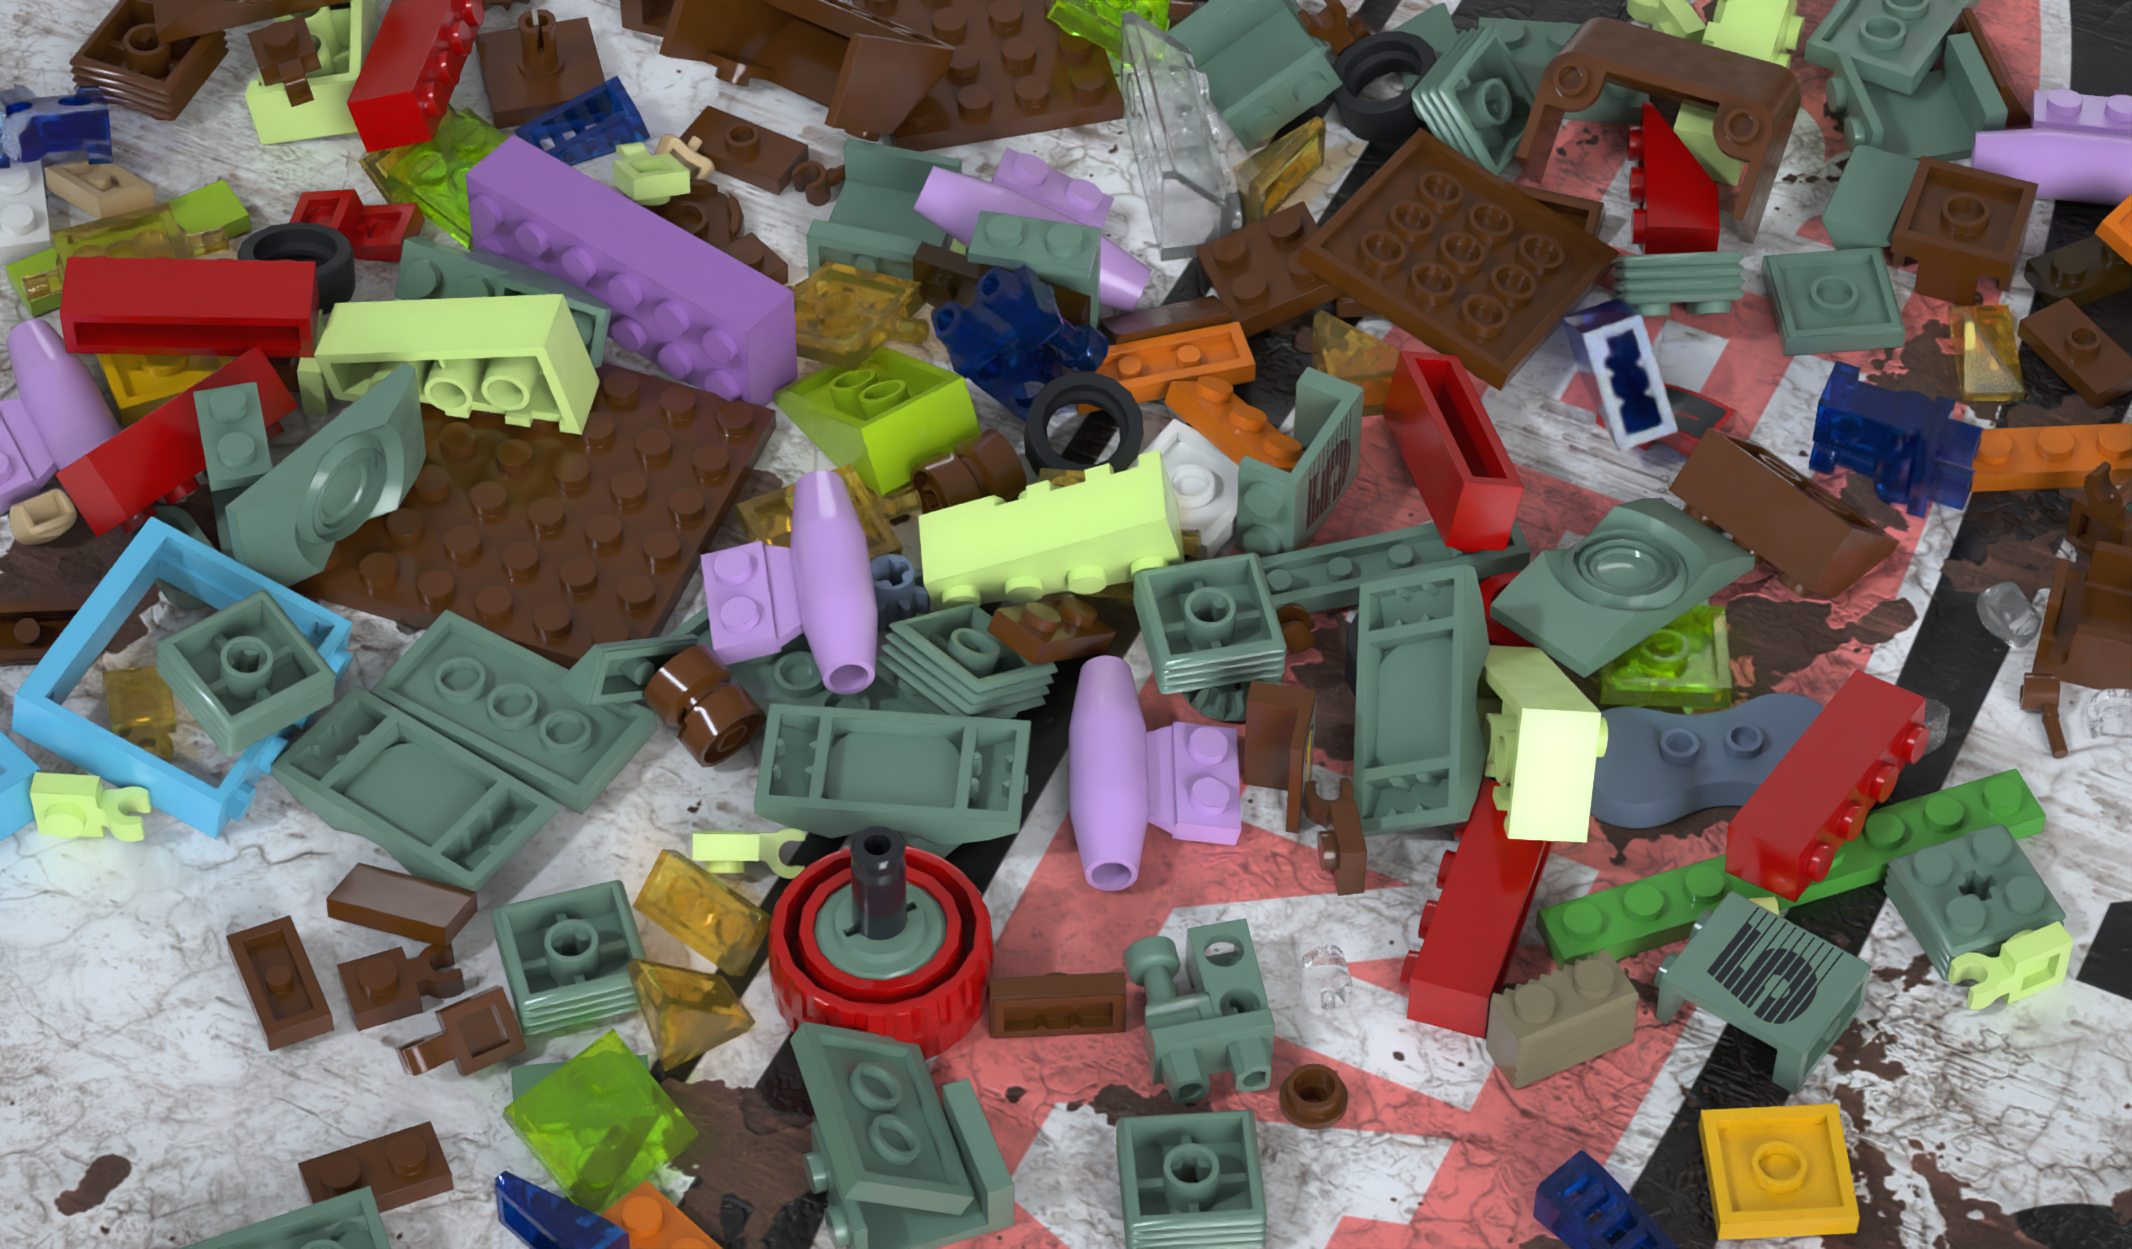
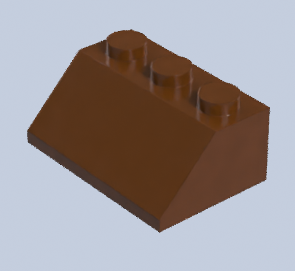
[1668,427,1900,599]

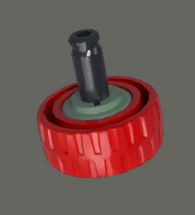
[768,826,994,1061]

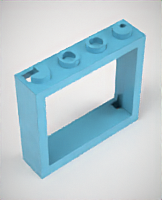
[11,516,354,839]

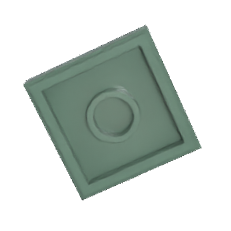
[1761,247,1906,356]

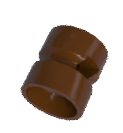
[910,428,1027,514]
[643,644,766,768]

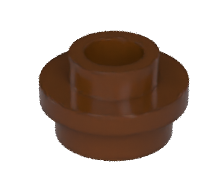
[1279,1064,1348,1130]

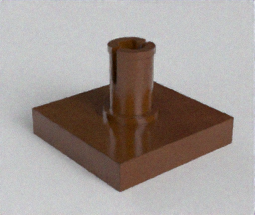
[474,9,610,130]

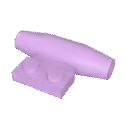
[1970,88,2132,206]
[913,147,1152,313]
[0,319,122,515]
[700,470,878,695]
[1069,656,1242,891]

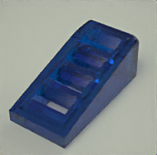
[514,76,651,166]
[1533,1150,1680,1249]
[494,1171,630,1249]

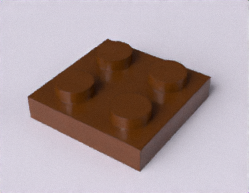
[1194,201,1346,338]

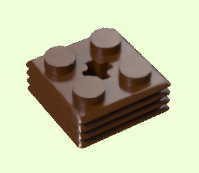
[69,0,229,121]

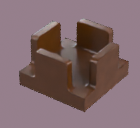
[1890,155,2038,306]
[2032,541,2132,697]

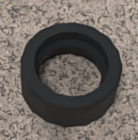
[1332,31,1437,143]
[237,222,356,315]
[1023,371,1144,488]

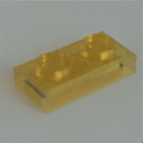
[632,849,772,976]

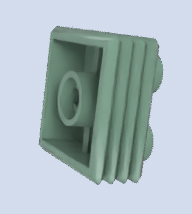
[1411,24,1535,177]
[1610,251,1746,317]
[1133,553,1287,694]
[156,590,336,756]
[877,603,1058,719]
[1884,823,2066,982]
[492,880,654,1035]
[1116,1110,1267,1249]

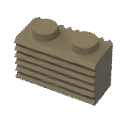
[1486,950,1640,1089]

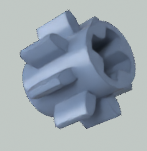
[870,554,930,632]

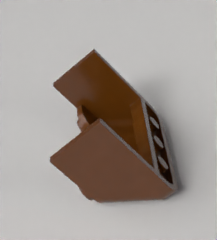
[659,0,955,142]
[1516,17,1801,244]

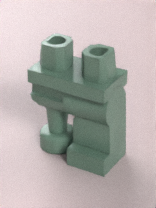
[1123,918,1275,1105]

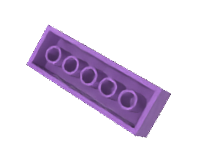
[465,134,798,407]

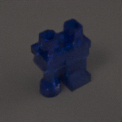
[0,84,113,169]
[931,264,1109,422]
[1809,360,1984,519]

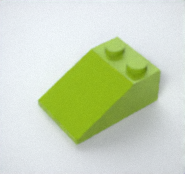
[772,342,981,496]

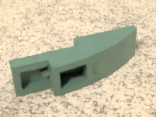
[395,236,612,368]

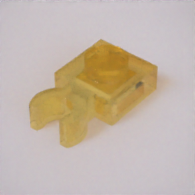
[102,666,177,765]

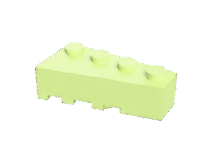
[244,0,379,146]
[1673,0,1805,186]
[314,294,600,435]
[918,449,1185,611]
[1477,645,1608,842]

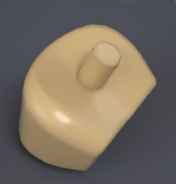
[654,134,715,180]
[9,488,77,545]

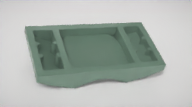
[225,362,427,588]
[1490,498,1755,678]
[1353,563,1490,837]
[271,685,558,893]
[754,703,1031,846]

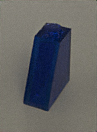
[1561,298,1678,451]

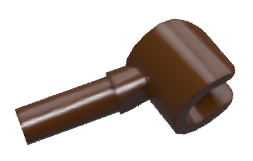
[792,160,845,207]
[1276,603,1316,653]
[2019,672,2069,759]

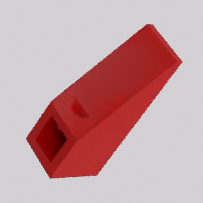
[1627,102,1720,255]

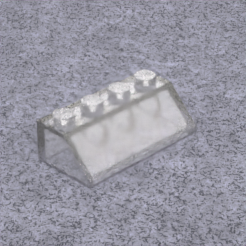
[1121,12,1242,261]

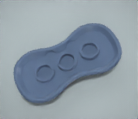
[1590,693,1824,828]

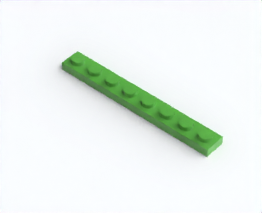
[1536,768,2046,971]

